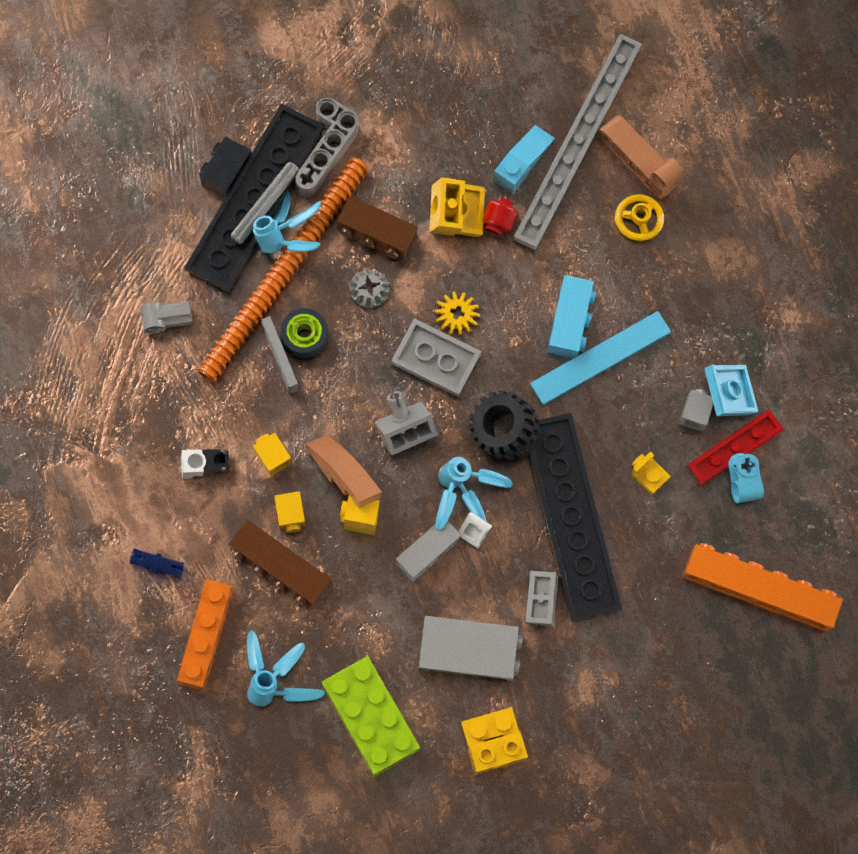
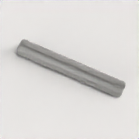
[231,162,299,244]

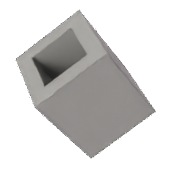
[679,389,714,432]

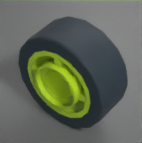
[281,308,328,359]

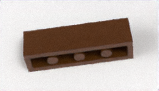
[229,520,332,608]

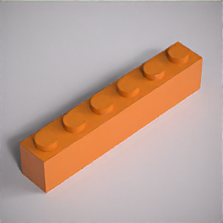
[682,543,843,632]

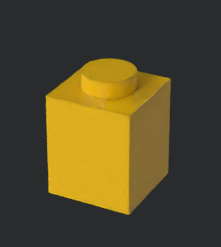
[253,433,292,477]
[274,491,306,533]

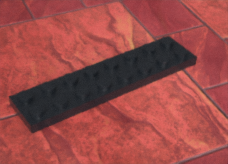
[184,104,324,293]
[528,413,622,622]

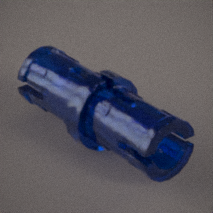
[130,548,184,579]

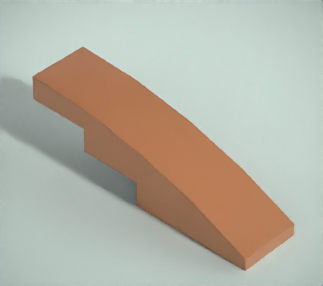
[305,435,382,508]

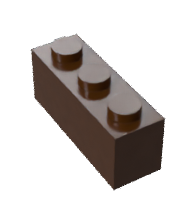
[337,196,417,260]

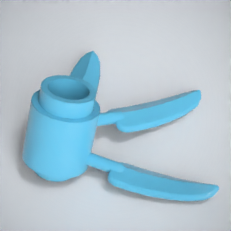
[253,192,321,253]
[435,457,513,530]
[247,630,325,706]

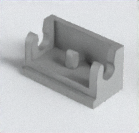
[526,571,560,629]

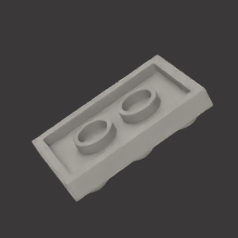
[391,318,482,397]

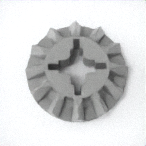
[349,268,389,308]

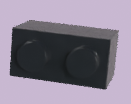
[199,136,251,198]

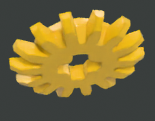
[435,292,480,335]

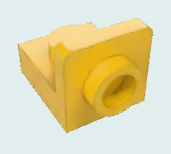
[630,452,671,496]

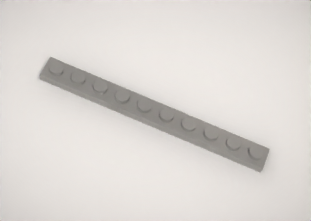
[513,34,642,251]

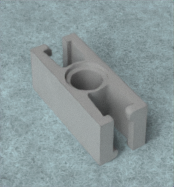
[395,521,461,583]

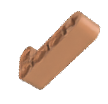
[598,115,684,199]

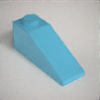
[493,125,555,195]

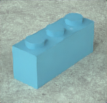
[547,275,597,358]

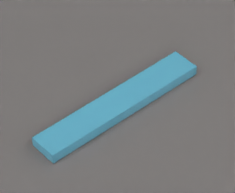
[529,311,671,407]

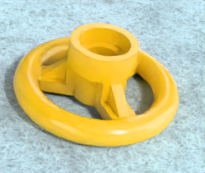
[615,194,664,241]

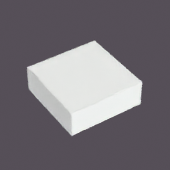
[458,512,492,549]

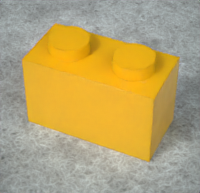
[340,495,380,536]

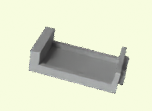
[418,616,523,682]

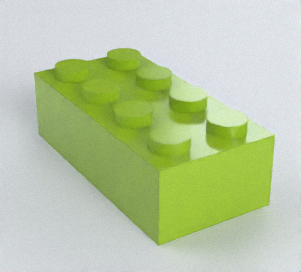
[322,656,420,777]

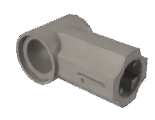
[140,301,192,334]

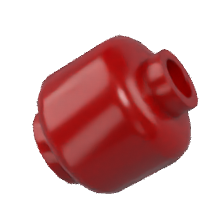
[482,197,518,236]

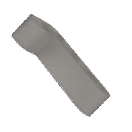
[296,98,359,198]

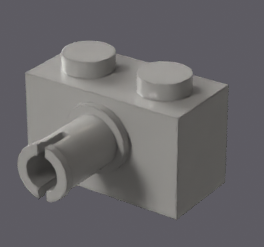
[375,391,438,456]

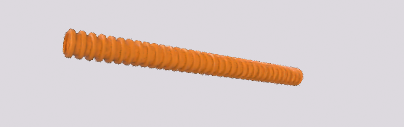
[197,158,369,382]

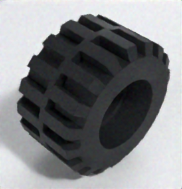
[469,391,539,460]

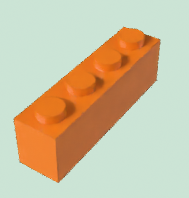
[177,579,233,691]

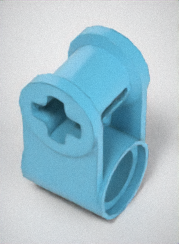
[728,453,764,504]

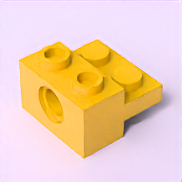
[429,177,485,237]
[461,707,528,775]

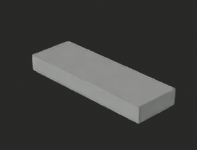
[261,316,299,394]

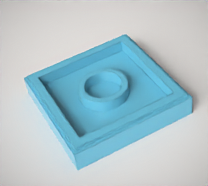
[704,365,758,416]

